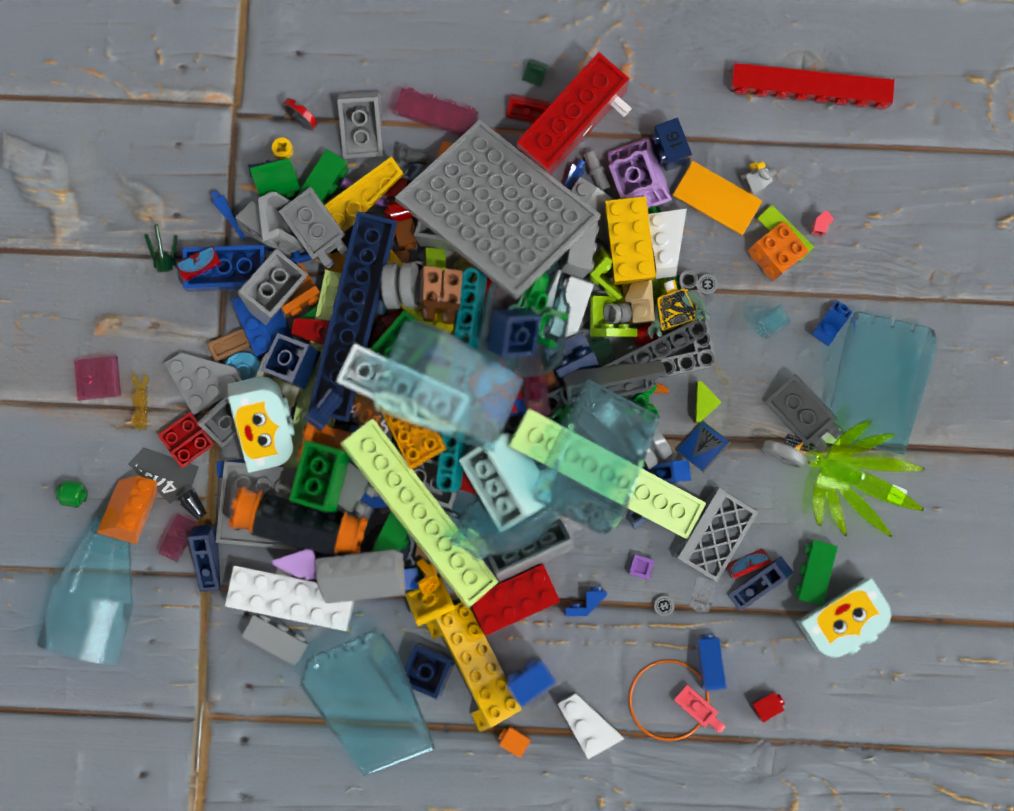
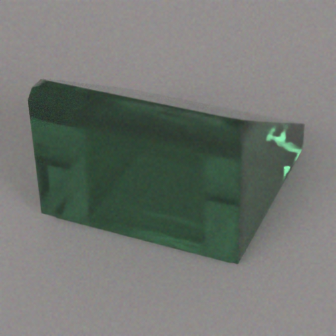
[522,59,549,87]

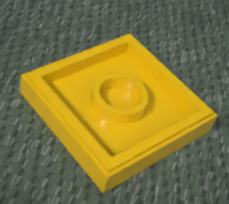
[405,577,455,626]

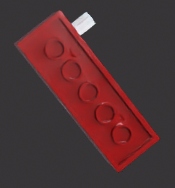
[517,52,632,175]

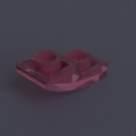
[159,514,197,562]

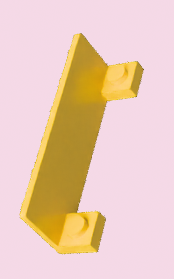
[425,602,522,732]

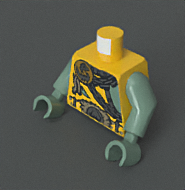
[648,280,710,339]

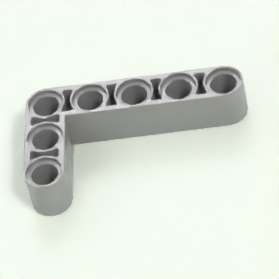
[660,271,716,378]

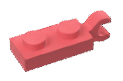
[673,685,726,733]

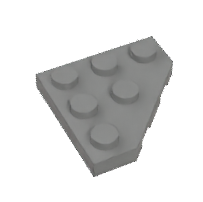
[165,353,244,416]

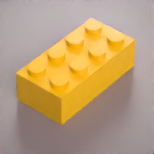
[604,196,656,285]

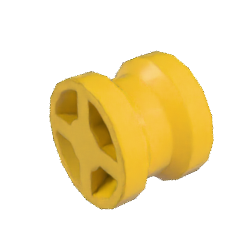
[272,137,294,160]

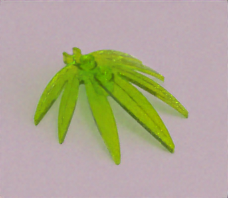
[807,420,924,537]

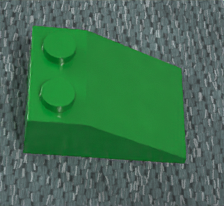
[250,158,301,200]

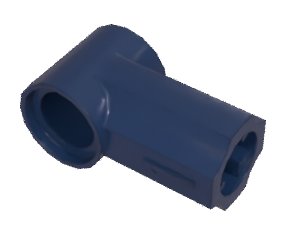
[304,388,344,432]

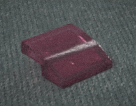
[74,356,121,401]

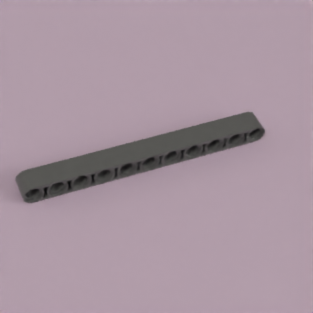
[505,320,707,432]

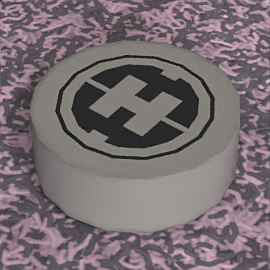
[698,274,718,295]
[654,596,675,616]

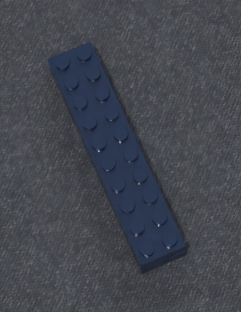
[308,211,398,422]

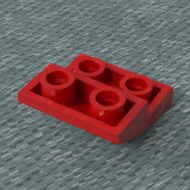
[157,410,215,468]

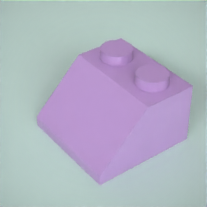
[272,549,319,581]

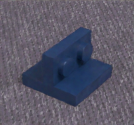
[546,332,600,386]

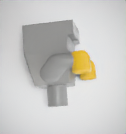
[740,161,777,194]

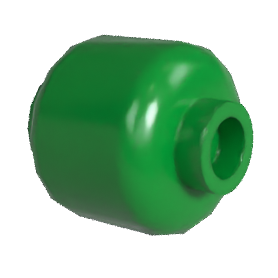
[56,480,88,508]

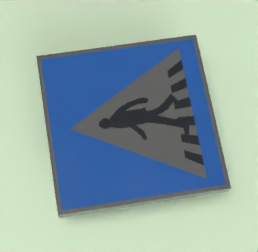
[676,421,731,473]

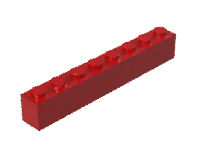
[730,63,895,110]

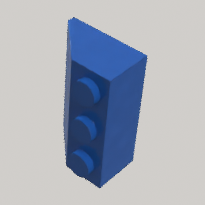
[232,297,294,359]

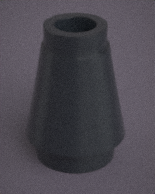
[179,489,207,520]

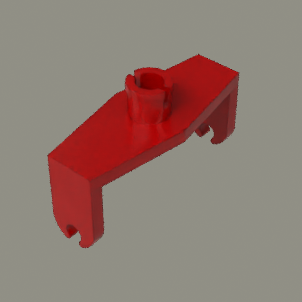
[291,319,330,345]

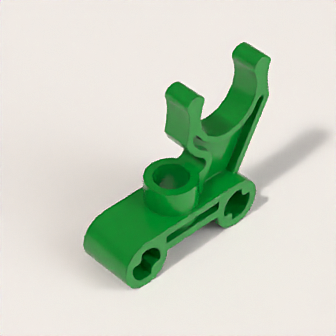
[509,272,568,349]

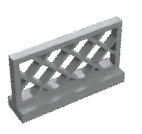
[673,487,758,582]

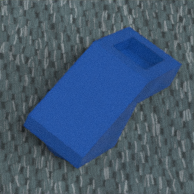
[812,300,853,346]
[565,587,607,616]

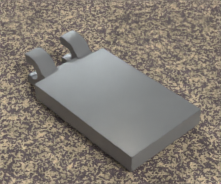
[278,187,348,269]
[338,461,379,515]

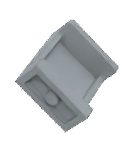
[258,192,303,255]

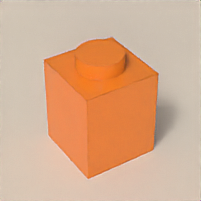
[498,726,531,758]

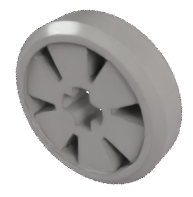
[762,440,807,468]

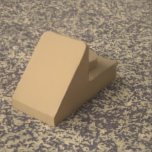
[625,280,655,324]

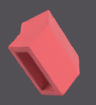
[810,210,835,237]

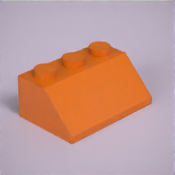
[97,475,158,544]

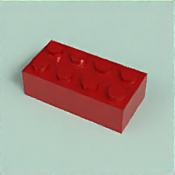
[472,564,560,636]

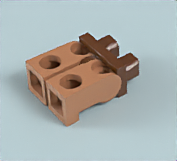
[418,266,463,325]

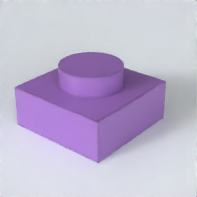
[629,554,654,580]

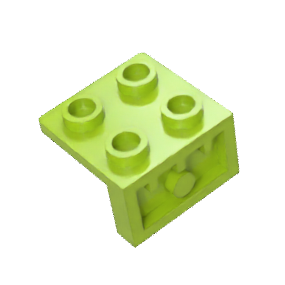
[588,246,622,300]
[590,296,637,337]

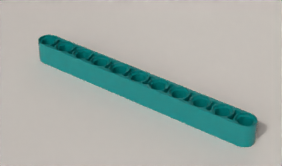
[437,268,487,493]

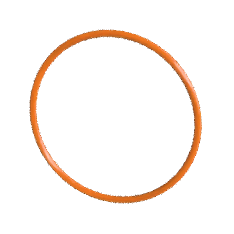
[628,659,709,741]

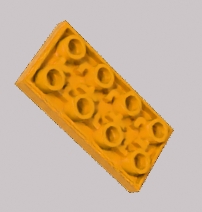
[672,161,763,236]
[377,402,447,469]

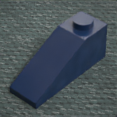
[188,525,221,592]
[728,556,793,612]

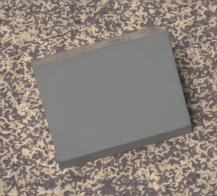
[197,395,238,448]

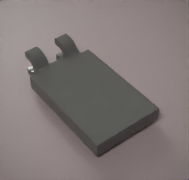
[765,373,844,452]

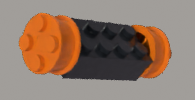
[229,486,368,555]

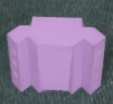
[608,138,672,208]

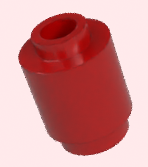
[384,202,415,222]
[633,322,664,347]

